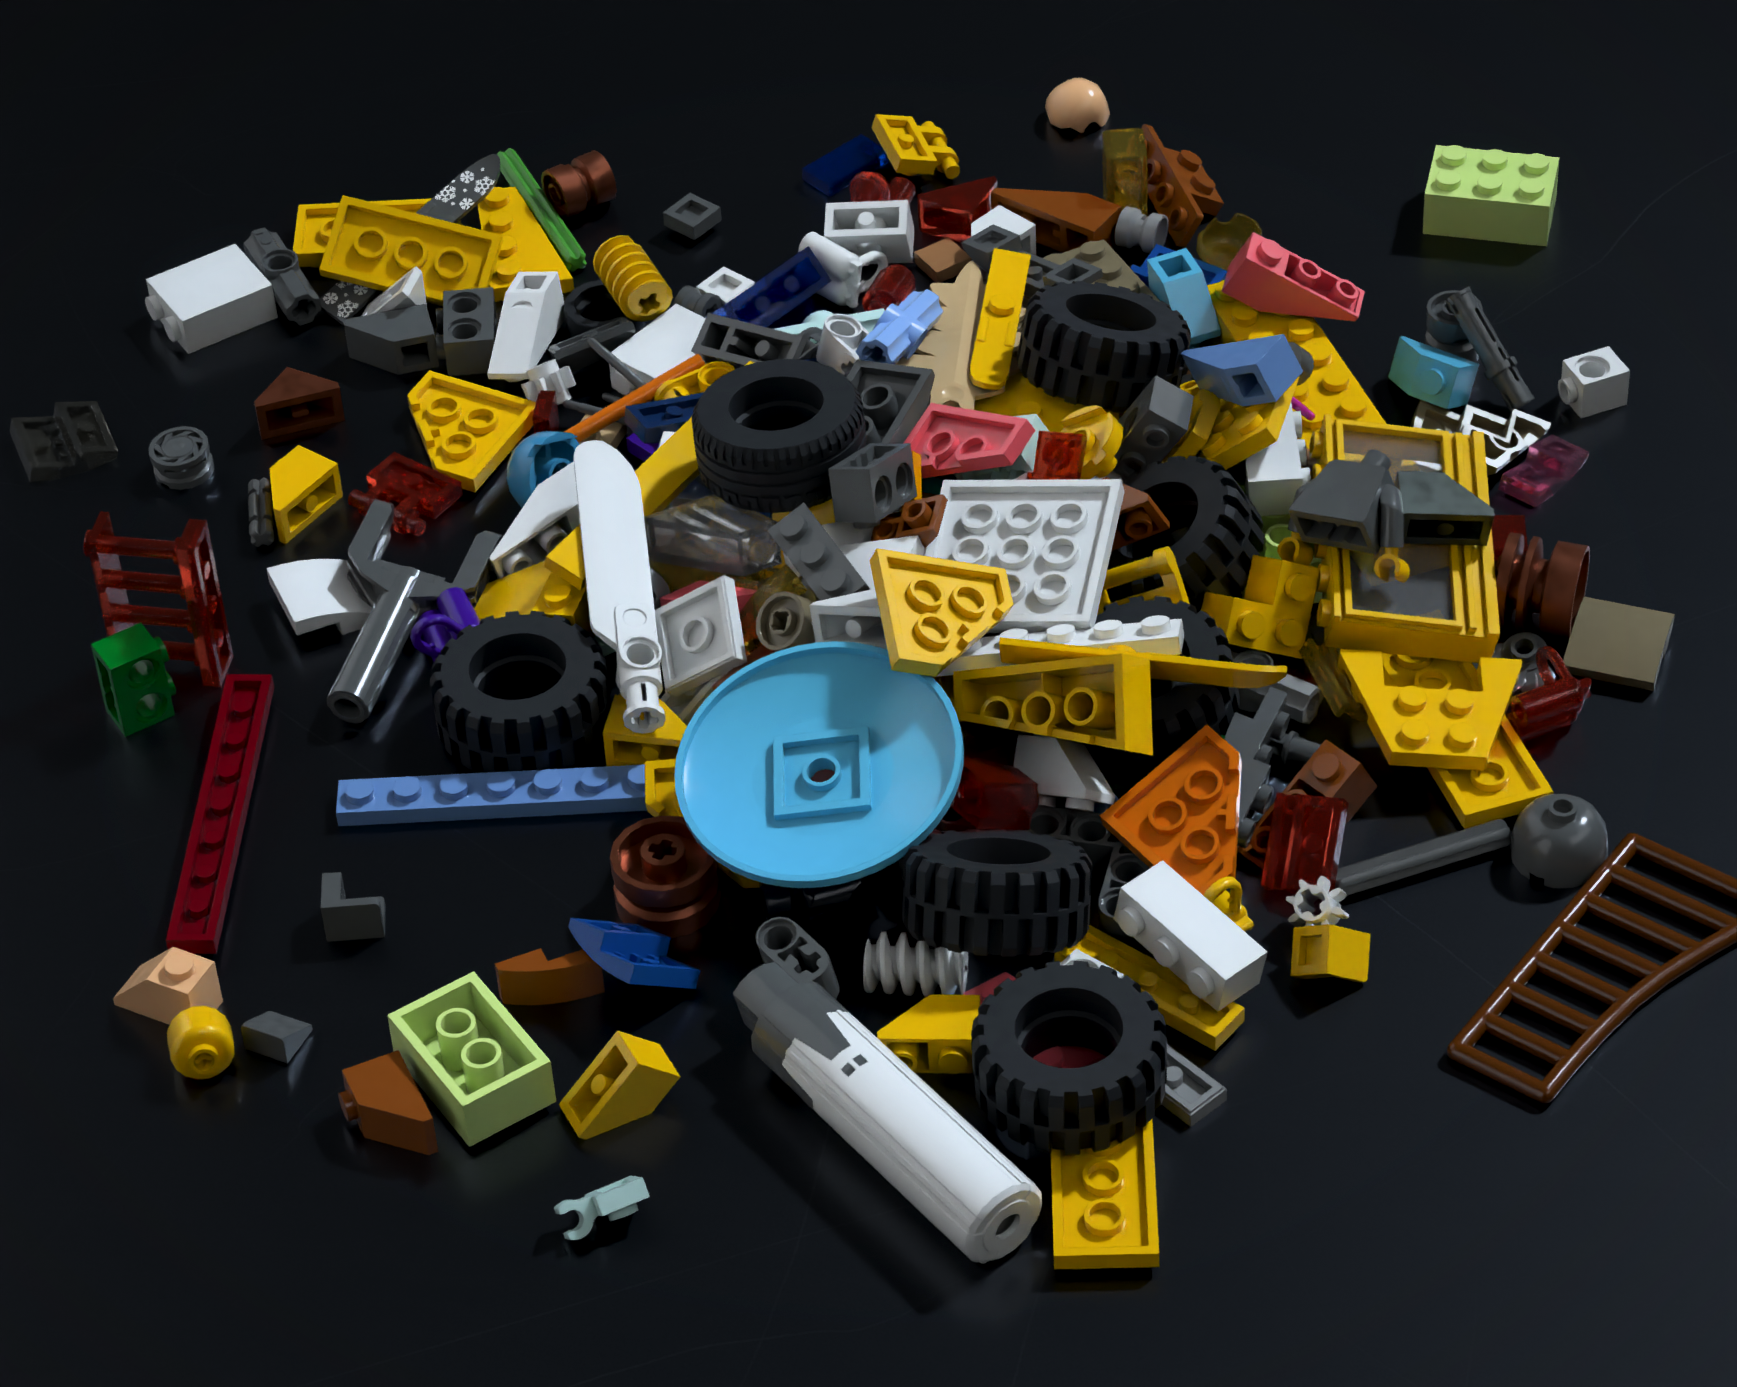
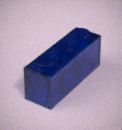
[704,246,832,327]

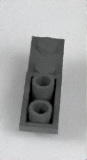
[1225,686,1291,849]

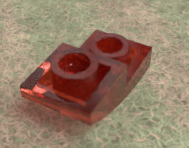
[1027,431,1087,480]

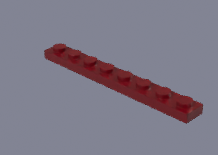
[166,674,274,954]

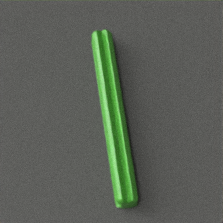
[497,148,587,272]

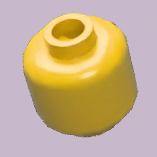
[167,1006,234,1080]

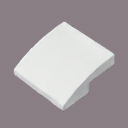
[266,559,372,635]

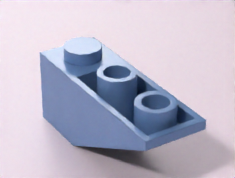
[1181,334,1303,407]

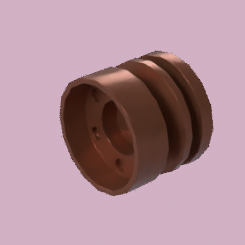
[1495,532,1590,640]

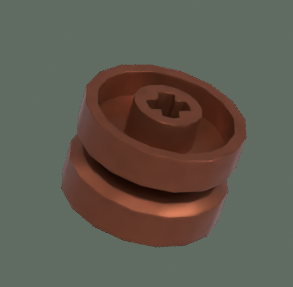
[610,815,721,938]

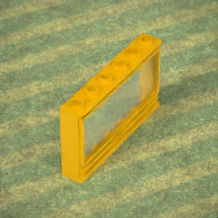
[1309,414,1500,663]

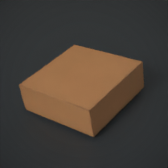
[914,237,972,283]

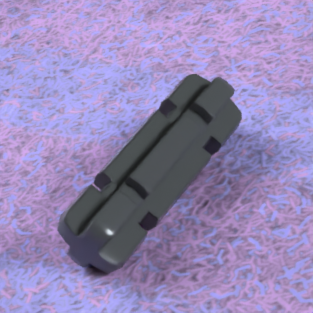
[248,477,274,547]

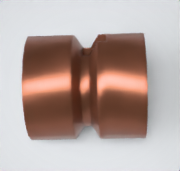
[541,150,617,220]

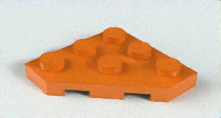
[1100,724,1242,900]

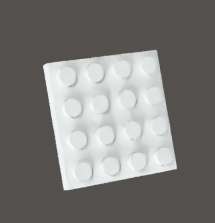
[924,479,1125,633]

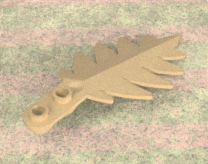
[896,261,1026,410]

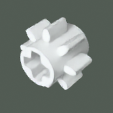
[521,359,577,411]
[1286,876,1349,927]

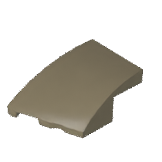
[1410,400,1551,476]

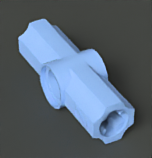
[856,289,944,364]

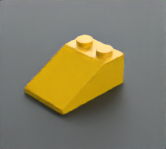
[474,560,595,638]

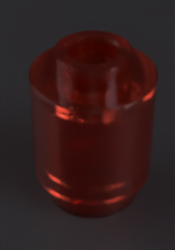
[862,264,916,311]

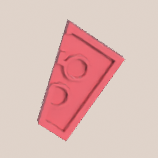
[904,403,1036,478]

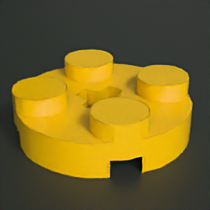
[1046,405,1123,480]

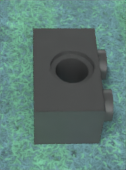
[1113,375,1194,478]

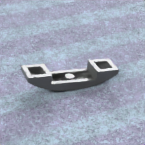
[962,224,1103,297]

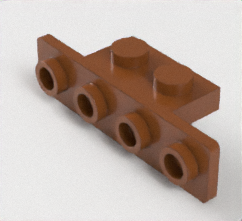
[1126,124,1224,248]

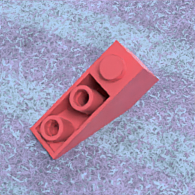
[1222,232,1365,322]

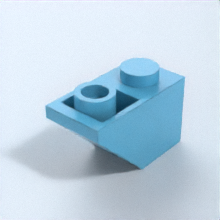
[1147,248,1221,345]

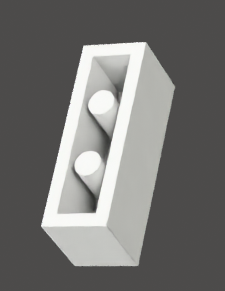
[1113,860,1268,1012]

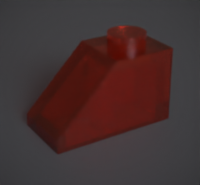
[950,754,1039,830]

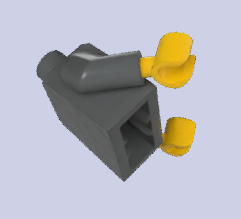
[1277,450,1410,583]

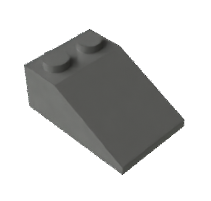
[846,360,935,445]

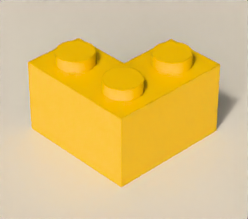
[1201,555,1321,659]

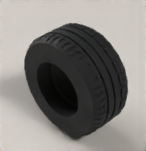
[691,359,867,513]

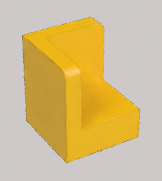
[1290,924,1371,983]

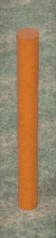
[564,354,705,443]

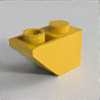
[877,995,980,1074]

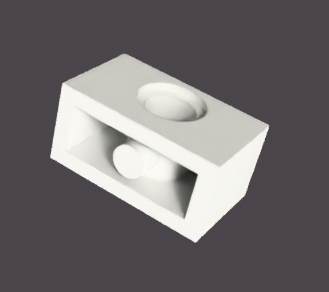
[824,200,914,264]

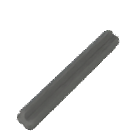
[1330,819,1511,896]

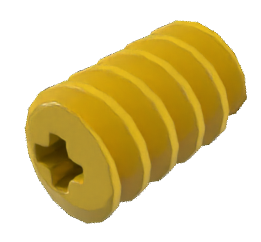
[593,235,673,322]

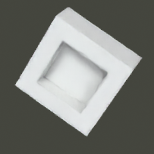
[696,266,756,315]

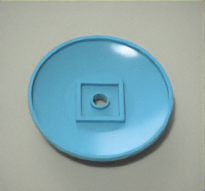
[674,641,964,888]

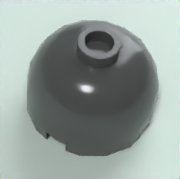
[1510,793,1609,888]

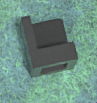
[321,872,386,942]

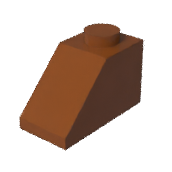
[338,1050,438,1155]

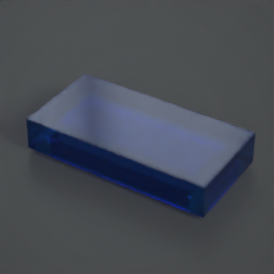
[802,134,889,197]

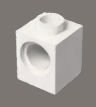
[1558,346,1630,419]

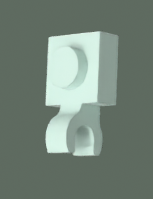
[554,1176,650,1240]

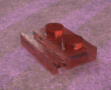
[1261,792,1349,893]

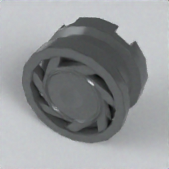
[149,426,214,490]

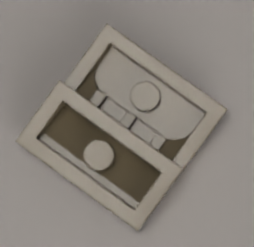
[1562,597,1675,691]

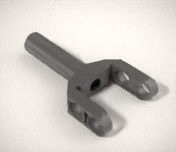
[326,499,503,723]

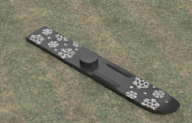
[320,154,501,325]

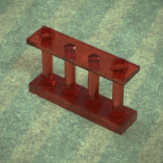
[84,511,233,687]

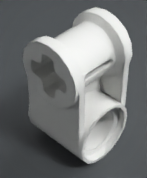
[816,314,869,377]

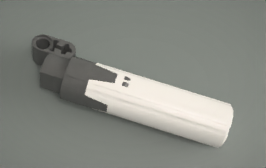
[733,917,1042,1264]

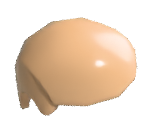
[1045,77,1110,133]

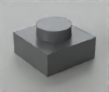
[663,193,722,240]

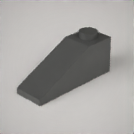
[691,313,807,369]

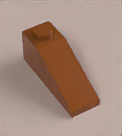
[991,188,1121,253]

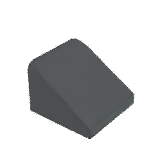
[241,1011,313,1064]

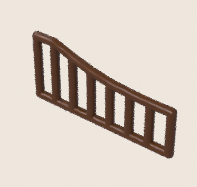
[1447,833,1737,1104]

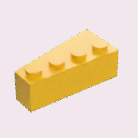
[953,653,1153,756]

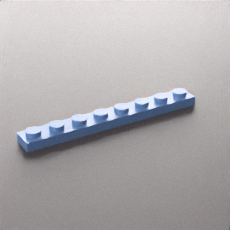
[336,764,647,826]

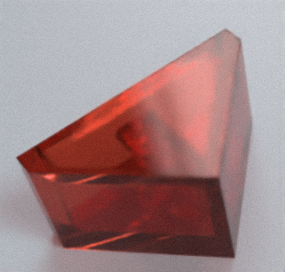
[917,176,997,243]

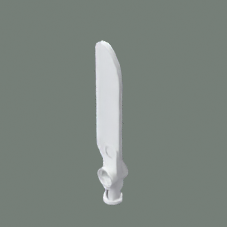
[573,440,666,734]

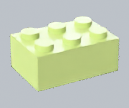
[1423,145,1559,247]
[387,971,556,1147]

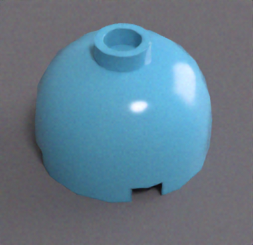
[506,431,580,508]

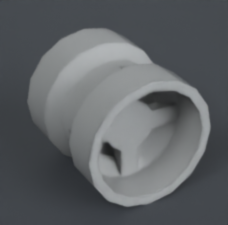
[1115,206,1169,254]

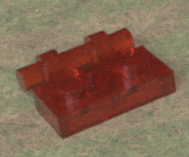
[348,452,463,536]

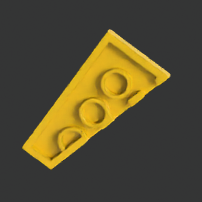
[477,186,574,302]

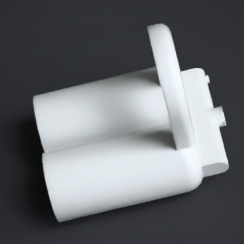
[796,232,888,308]

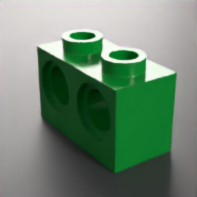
[91,623,176,737]

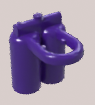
[410,587,480,662]

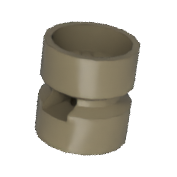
[756,591,815,652]

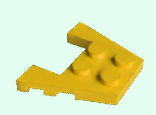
[1338,649,1522,771]

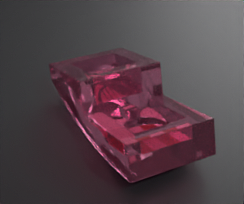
[1498,434,1589,507]

